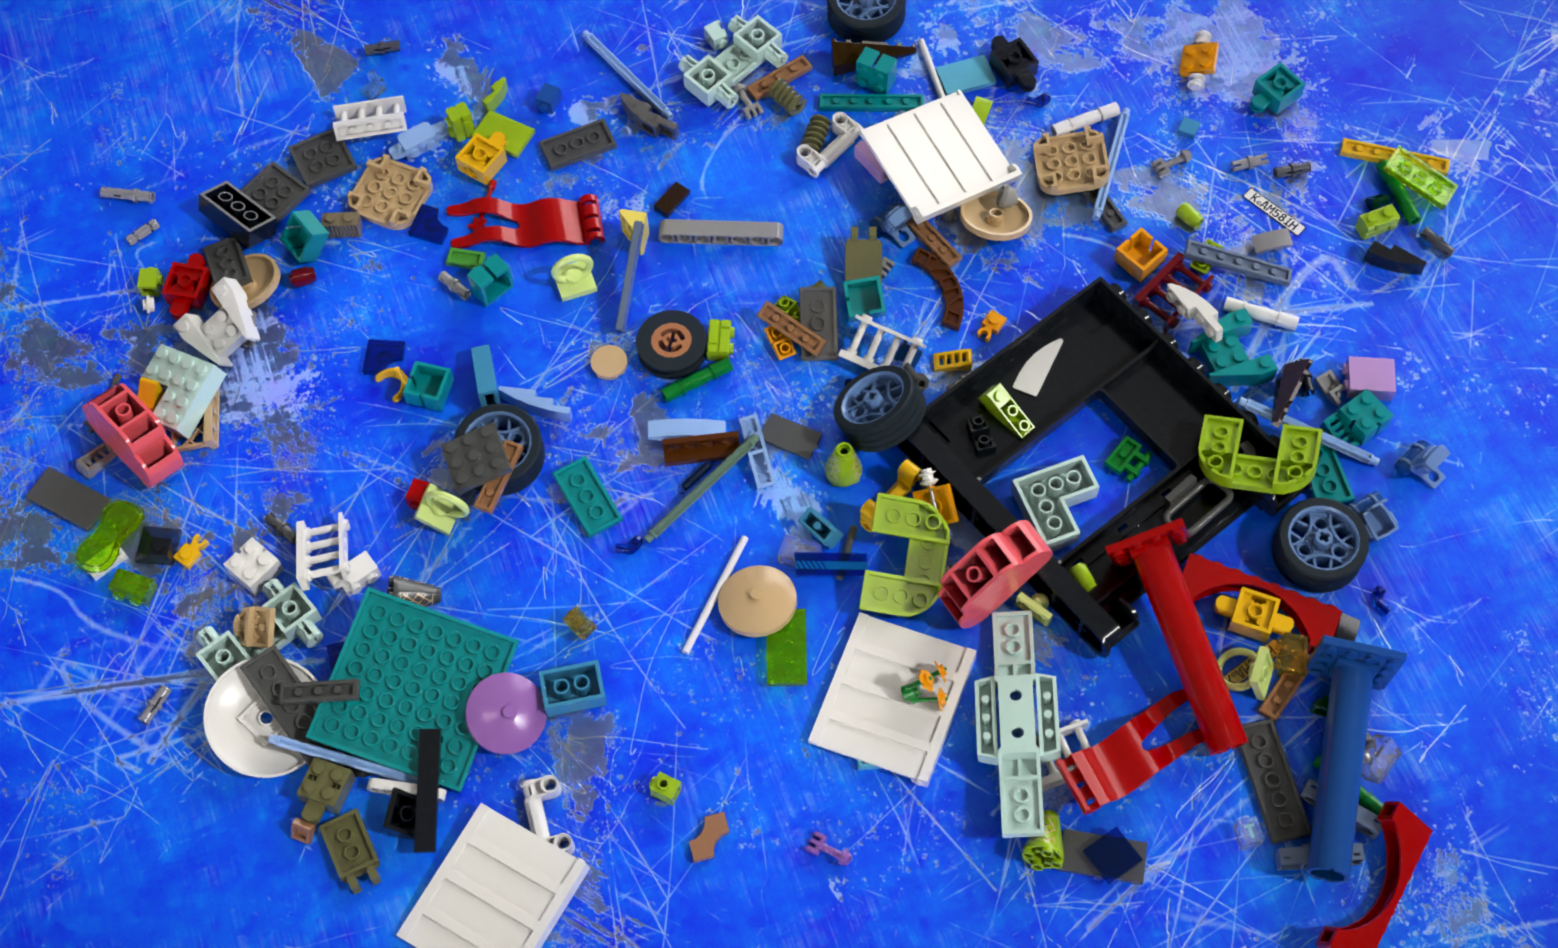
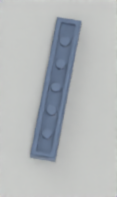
[615,220,644,333]
[1183,239,1293,287]

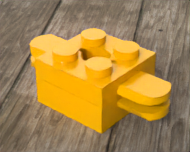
[1214,587,1294,643]

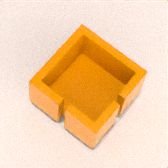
[1114,227,1168,283]

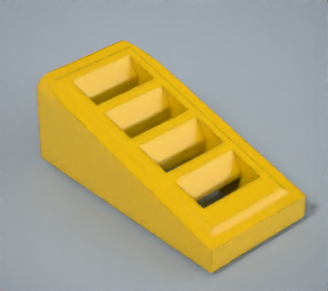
[933,349,972,372]

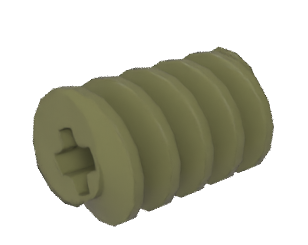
[769,78,807,116]
[800,114,831,154]

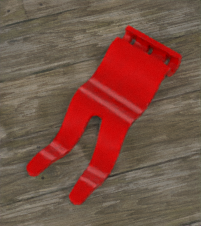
[446,194,605,249]
[1054,689,1204,815]

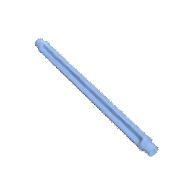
[582,30,674,121]
[1092,107,1130,221]
[1237,396,1380,466]
[268,734,418,784]

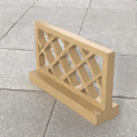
[171,387,220,452]

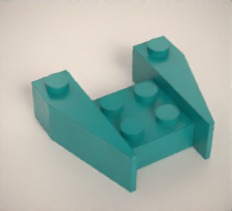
[1188,308,1278,386]

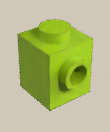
[137,267,165,297]
[649,771,682,806]

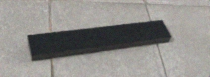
[414,729,442,853]

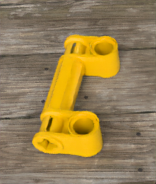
[860,459,922,533]

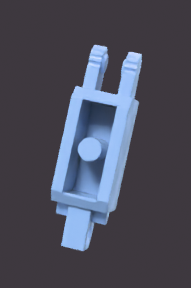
[388,121,448,161]

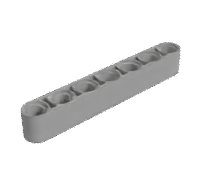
[659,219,784,246]

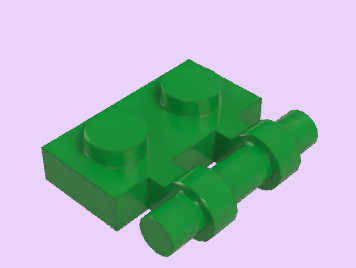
[1104,435,1153,483]

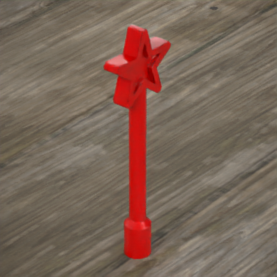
[467,179,497,231]

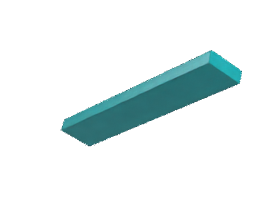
[819,93,924,112]

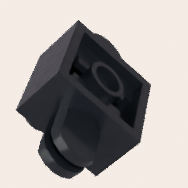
[989,36,1039,92]

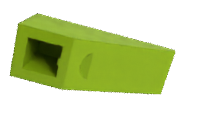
[978,383,1035,439]

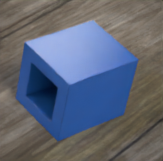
[535,83,562,114]

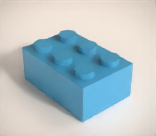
[539,660,607,717]

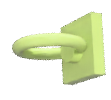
[551,254,598,302]
[414,483,470,536]
[1217,646,1275,701]

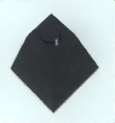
[135,526,182,566]

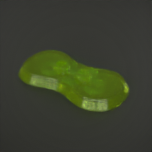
[75,500,144,573]

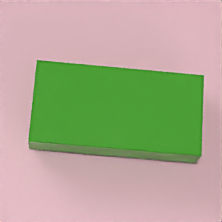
[446,247,486,269]

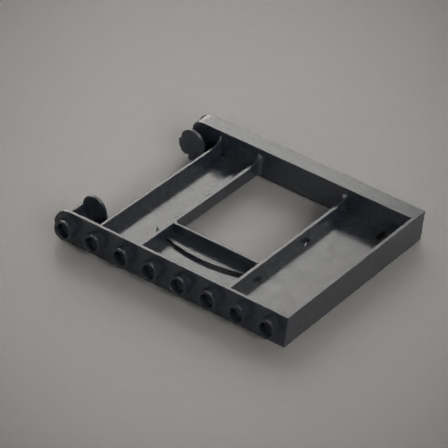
[896,276,1314,658]

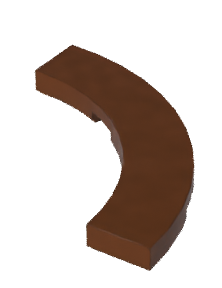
[911,247,964,332]

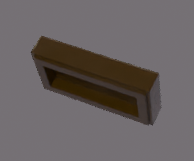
[654,182,690,217]

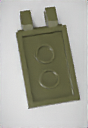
[845,227,882,286]
[319,808,382,895]

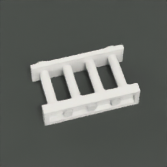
[333,95,407,141]
[838,314,926,370]
[296,512,351,591]
[1036,719,1090,792]

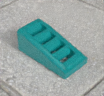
[1320,412,1361,447]

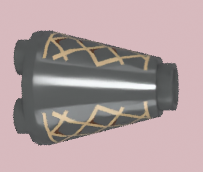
[387,575,441,607]

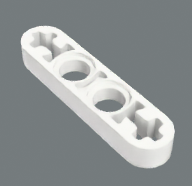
[367,778,447,803]

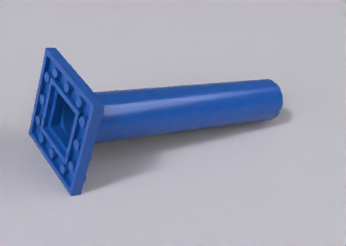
[1304,635,1407,883]

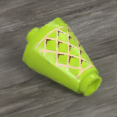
[825,442,862,487]
[1022,810,1064,871]

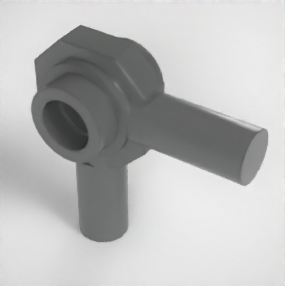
[903,363,929,392]

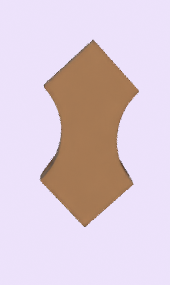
[689,812,729,863]

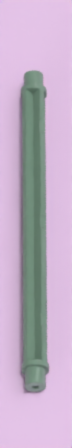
[643,434,760,543]

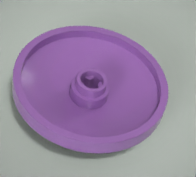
[465,673,547,755]

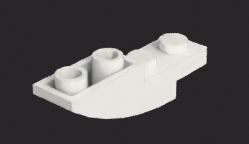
[1166,283,1223,343]

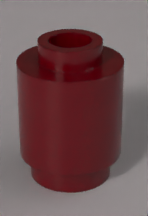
[288,266,317,288]

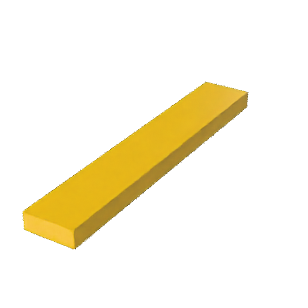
[1339,138,1450,177]

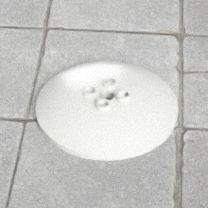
[203,658,319,778]

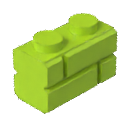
[444,102,475,143]
[1355,204,1400,240]
[707,319,735,361]

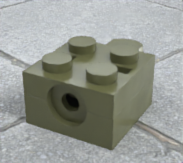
[296,757,356,825]

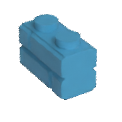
[798,507,844,549]

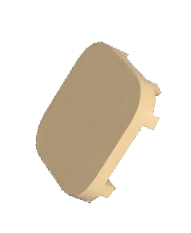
[1033,126,1110,195]
[347,154,433,230]

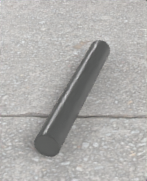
[836,525,857,581]

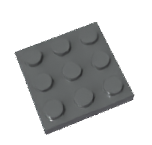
[288,128,358,189]
[240,161,312,225]
[441,422,513,495]

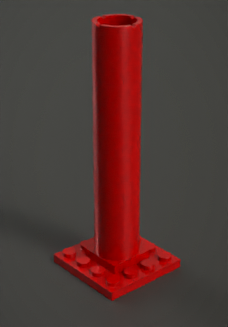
[1105,518,1248,756]

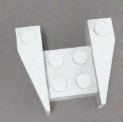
[173,277,261,367]

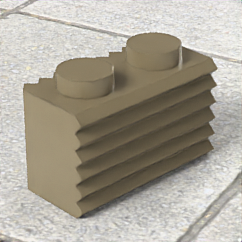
[322,212,363,239]

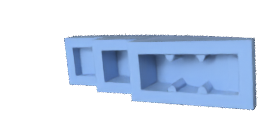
[498,386,572,423]
[739,414,776,489]
[646,418,726,441]

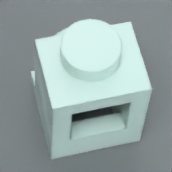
[704,20,728,51]

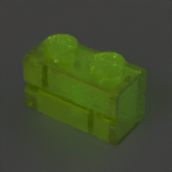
[108,568,158,607]

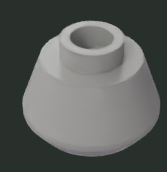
[996,184,1019,208]

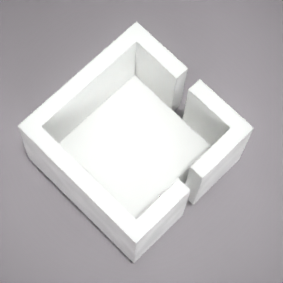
[223,537,284,597]

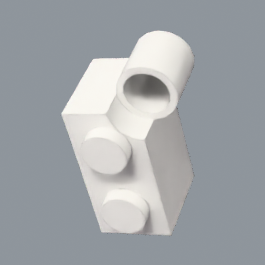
[326,550,382,597]

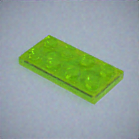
[1383,145,1459,210]
[766,609,807,686]

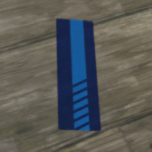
[794,552,868,576]

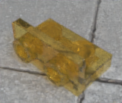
[1274,632,1308,676]

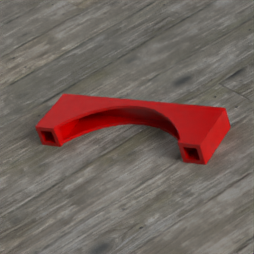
[1182,553,1342,654]
[1315,801,1433,948]

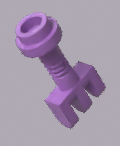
[804,831,852,866]

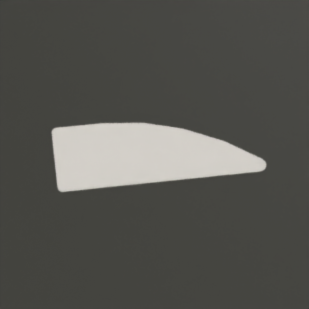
[1013,338,1063,396]

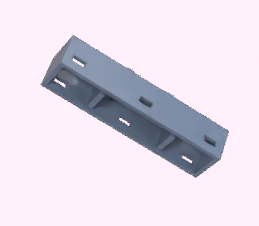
[1300,778,1382,840]
[1274,843,1365,871]

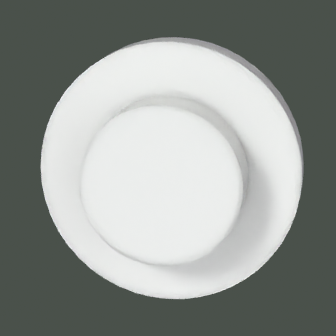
[143,295,155,314]

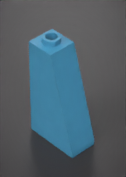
[471,344,501,407]

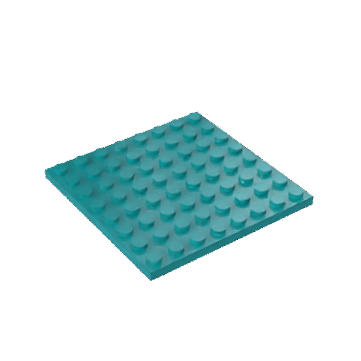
[306,587,519,793]

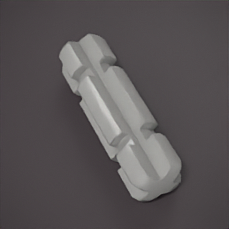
[126,219,160,245]

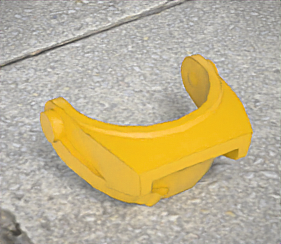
[375,367,408,402]

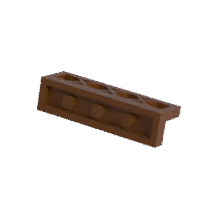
[662,431,740,467]

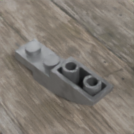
[620,92,679,140]

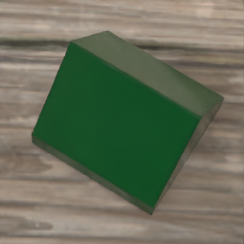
[1365,194,1390,212]
[1309,694,1329,717]

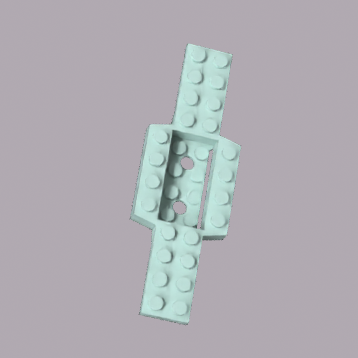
[974,610,1061,838]

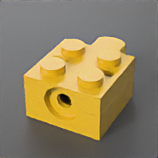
[455,132,507,185]

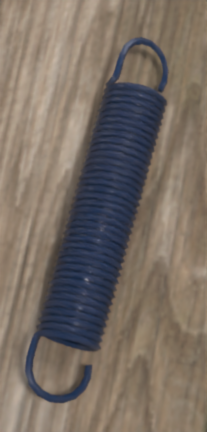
[678,459,714,494]

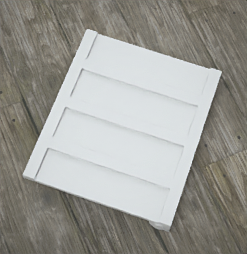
[858,90,1023,224]
[808,612,976,788]
[396,803,590,948]

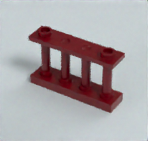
[1132,252,1214,332]

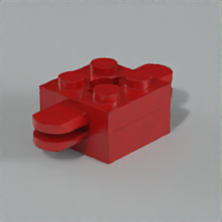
[161,253,213,320]

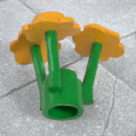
[901,661,948,711]

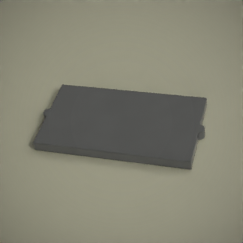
[762,413,822,460]

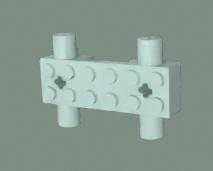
[678,15,788,109]
[195,579,324,681]

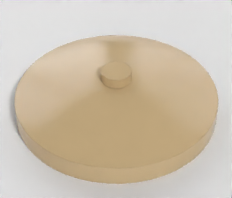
[959,190,1032,241]
[210,253,281,309]
[718,565,797,637]

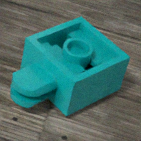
[1250,62,1306,115]

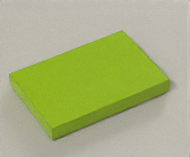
[472,110,535,159]

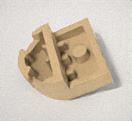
[233,606,276,648]

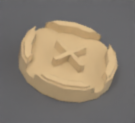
[590,345,628,380]

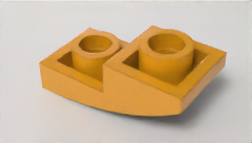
[764,326,797,361]

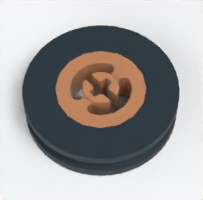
[636,310,707,379]

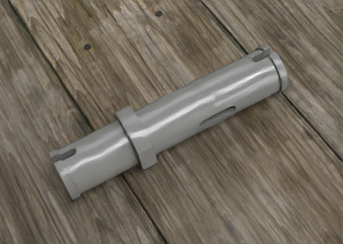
[100,186,156,203]

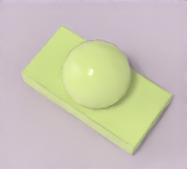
[1015,592,1053,627]

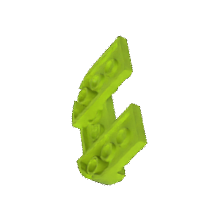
[1198,414,1323,495]
[859,493,950,618]

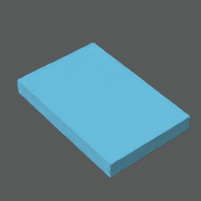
[935,55,996,96]

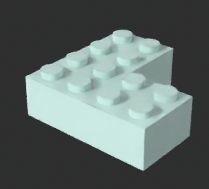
[142,344,227,439]
[1011,455,1100,552]

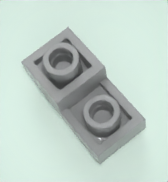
[1251,228,1293,255]

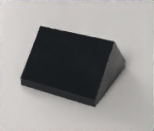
[383,787,417,840]

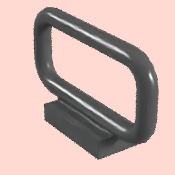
[1162,474,1234,537]

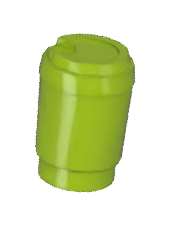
[1176,202,1204,230]
[1068,562,1097,592]

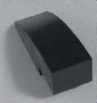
[1364,241,1427,275]

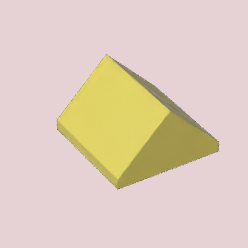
[619,209,649,255]

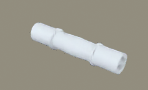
[1051,102,1120,136]
[1223,296,1300,331]

